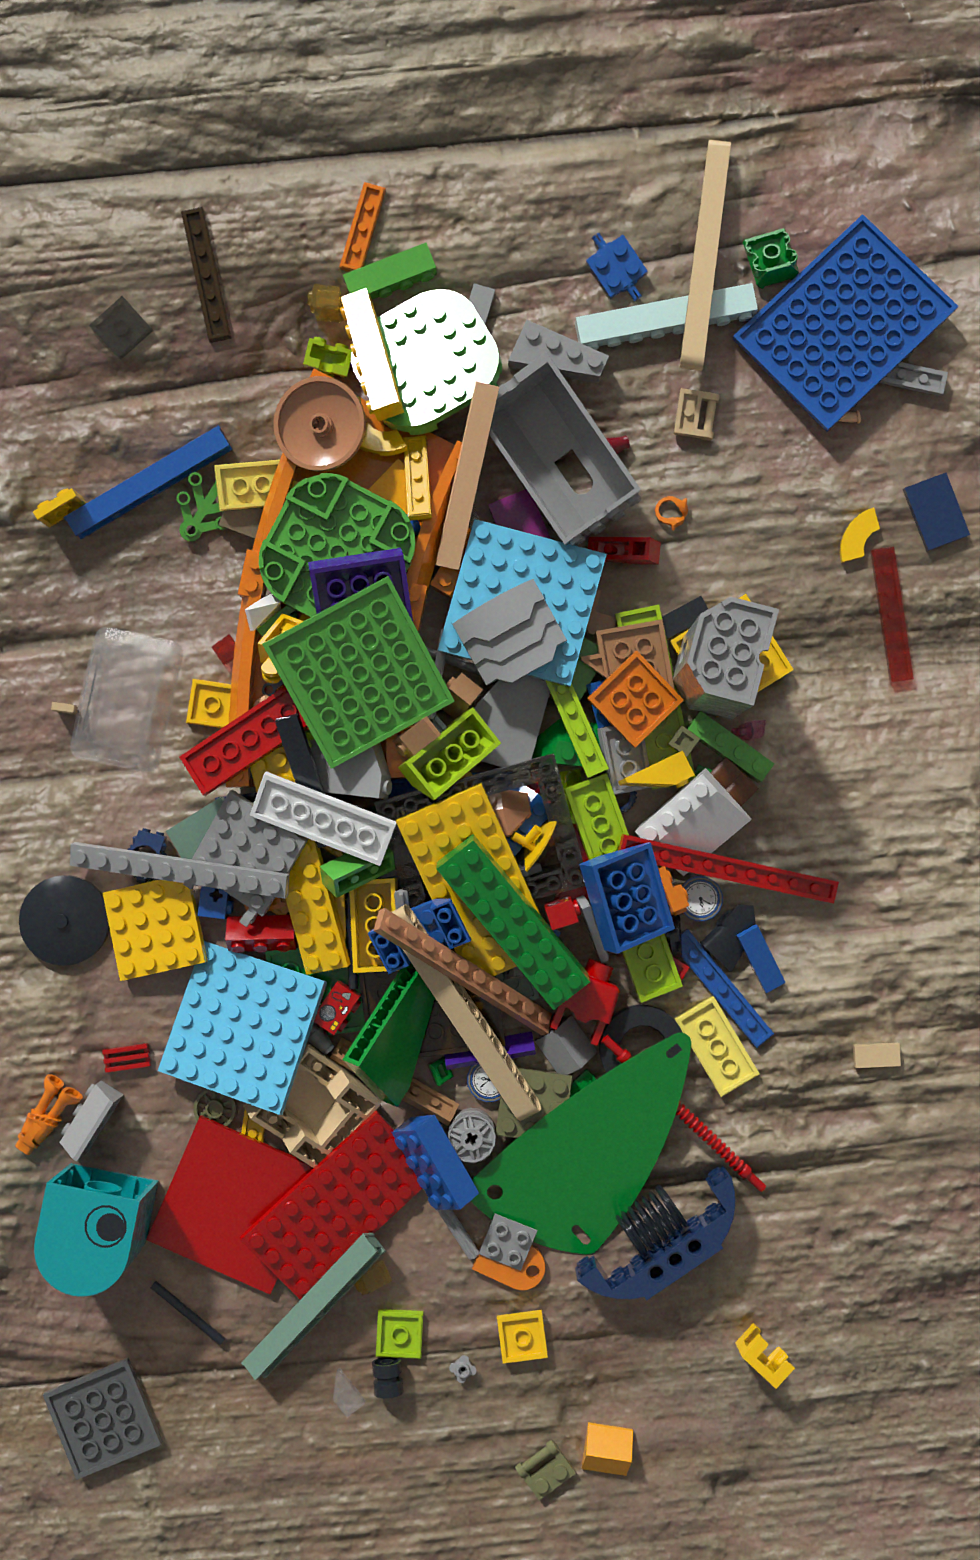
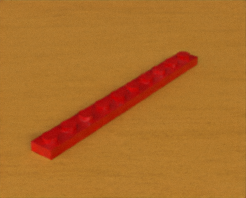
[618,834,839,904]

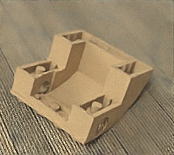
[243,1042,381,1168]

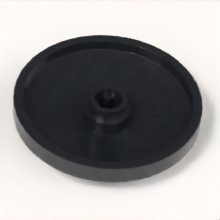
[19,875,110,966]

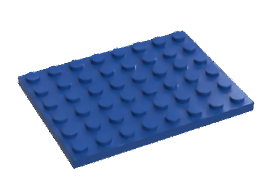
[733,214,958,432]

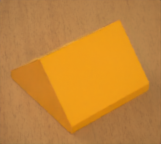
[581,1422,633,1476]

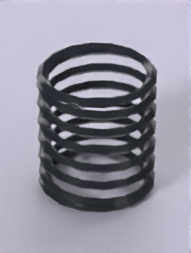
[615,1185,688,1258]

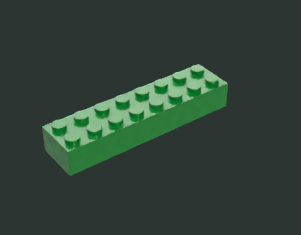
[436,834,590,1010]

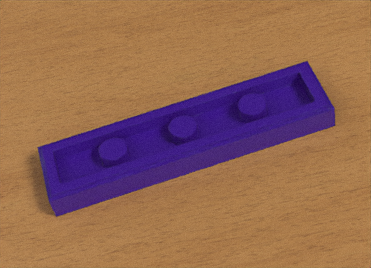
[444,1031,536,1070]

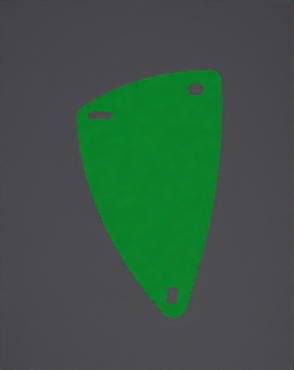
[471,1033,691,1254]

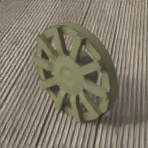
[193,1089,236,1126]

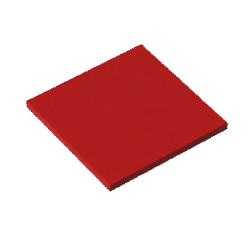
[146,1115,313,1294]

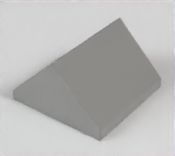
[535,1015,597,1075]

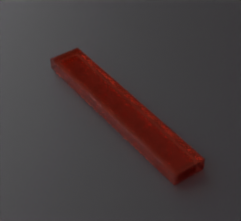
[870,547,914,683]

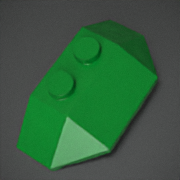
[532,719,603,767]

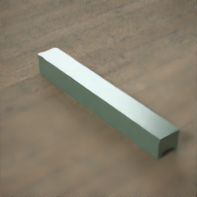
[241,1233,386,1380]

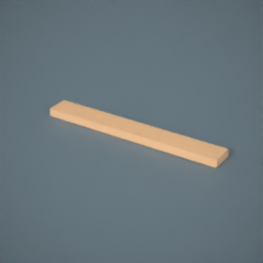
[436,381,499,570]

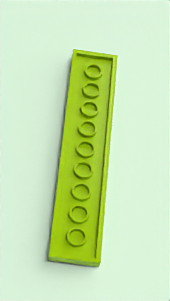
[563,773,683,1003]

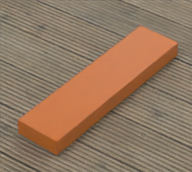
[339,182,386,272]

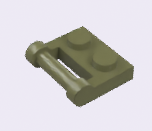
[515,1439,576,1501]

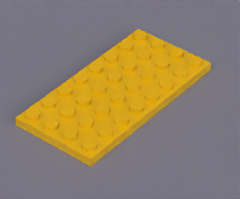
[396,783,540,976]

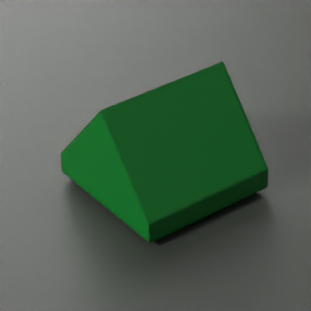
[426,1056,454,1086]

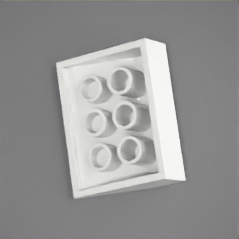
[635,768,751,876]

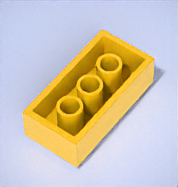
[349,878,399,973]

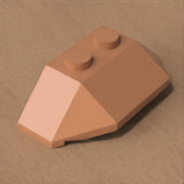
[486,788,532,837]

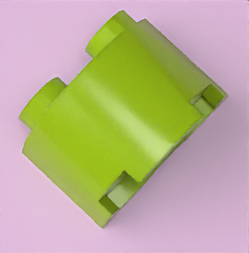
[303,337,352,378]

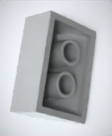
[59,1081,124,1161]

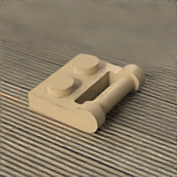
[673,388,720,441]

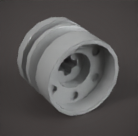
[448,1108,496,1163]

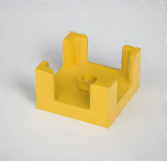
[735,1323,795,1389]

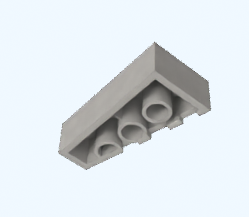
[508,320,609,383]

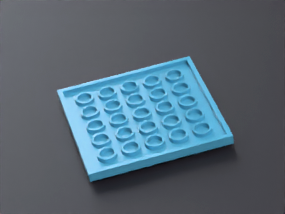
[438,519,607,687]
[158,941,327,1115]

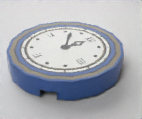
[682,876,723,921]
[467,1064,501,1102]

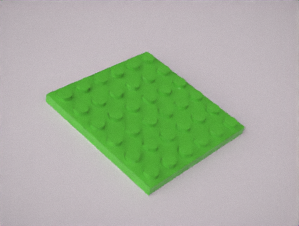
[262,576,455,769]

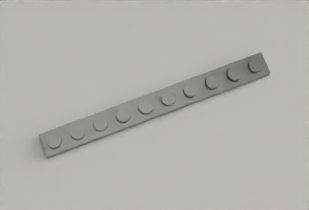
[70,842,290,899]

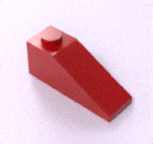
[588,537,661,565]

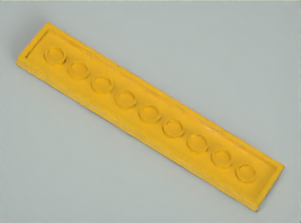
[250,747,351,975]

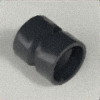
[372,1357,404,1399]

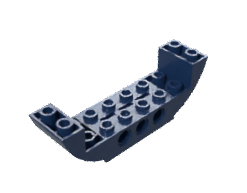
[575,1167,735,1300]

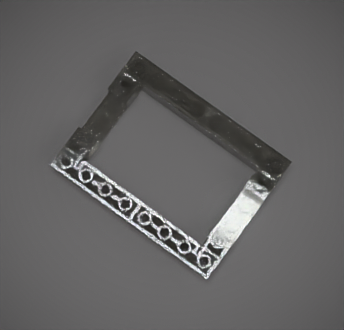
[374,753,585,908]

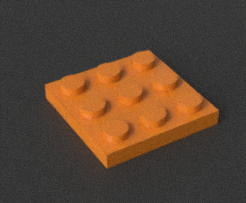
[587,651,684,748]

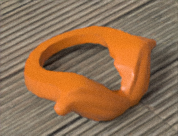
[655,496,688,530]

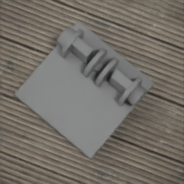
[479,1214,537,1271]

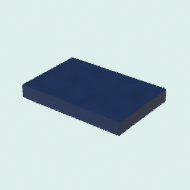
[903,472,970,552]

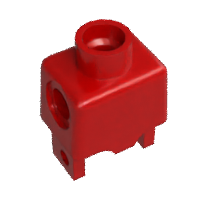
[550,958,620,1046]

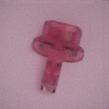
[731,720,766,740]

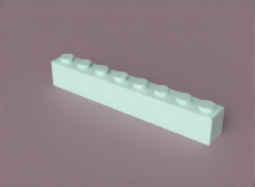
[575,283,758,350]

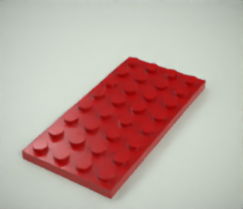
[240,1111,422,1300]

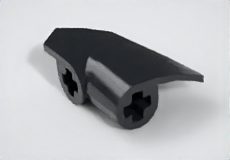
[700,904,756,971]

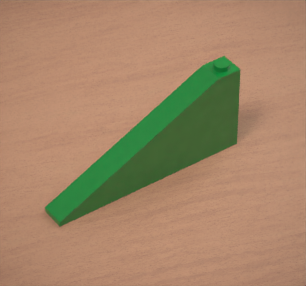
[342,945,449,1107]

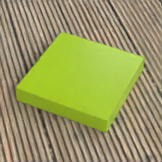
[376,1309,423,1359]

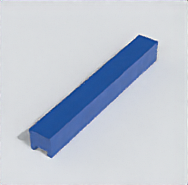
[63,425,232,540]

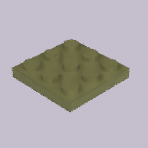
[496,1067,572,1138]

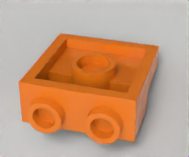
[658,866,689,916]

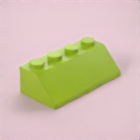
[398,707,501,800]

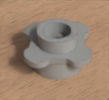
[449,1355,476,1383]

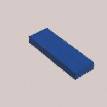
[736,924,786,993]

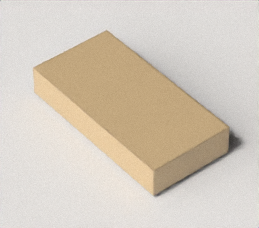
[853,1042,901,1068]

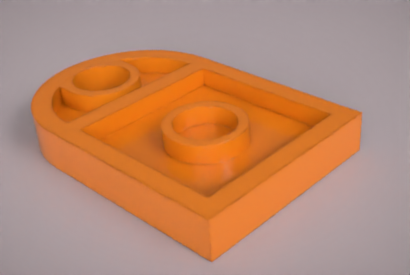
[472,1245,545,1290]

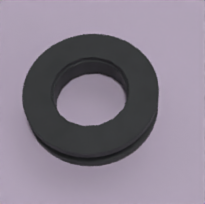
[599,1004,683,1072]

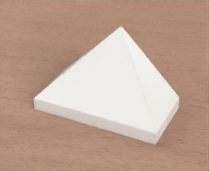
[245,593,281,631]

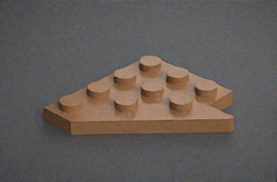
[580,619,678,710]

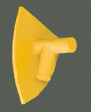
[510,821,557,872]

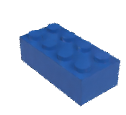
[391,1115,479,1210]

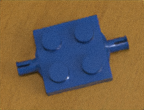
[586,233,648,301]

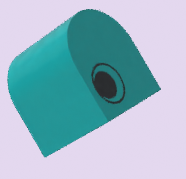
[34,1163,159,1296]

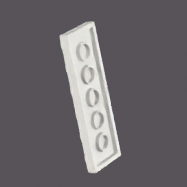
[250,772,396,866]

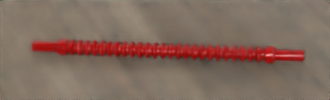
[601,1035,766,1192]

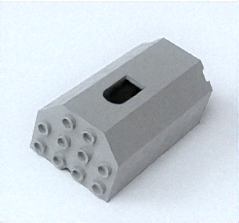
[489,352,644,546]
[673,597,779,720]

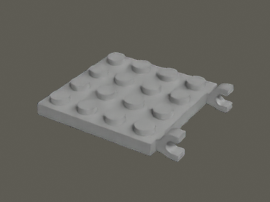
[183,790,308,927]

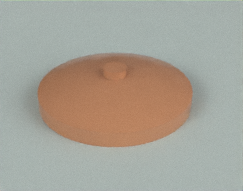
[274,376,366,472]

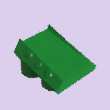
[743,228,799,289]

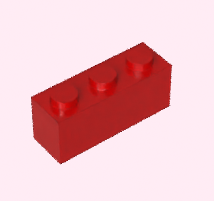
[225,915,297,953]

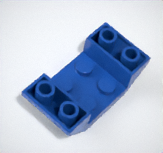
[368,899,472,974]

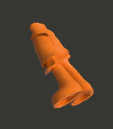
[15,1074,83,1155]

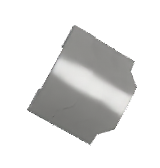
[452,579,567,686]

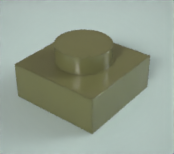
[668,725,700,757]

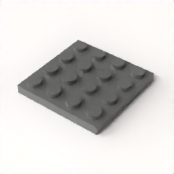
[43,1358,163,1480]

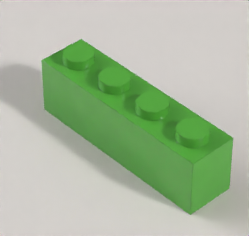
[343,242,437,300]
[686,711,775,783]

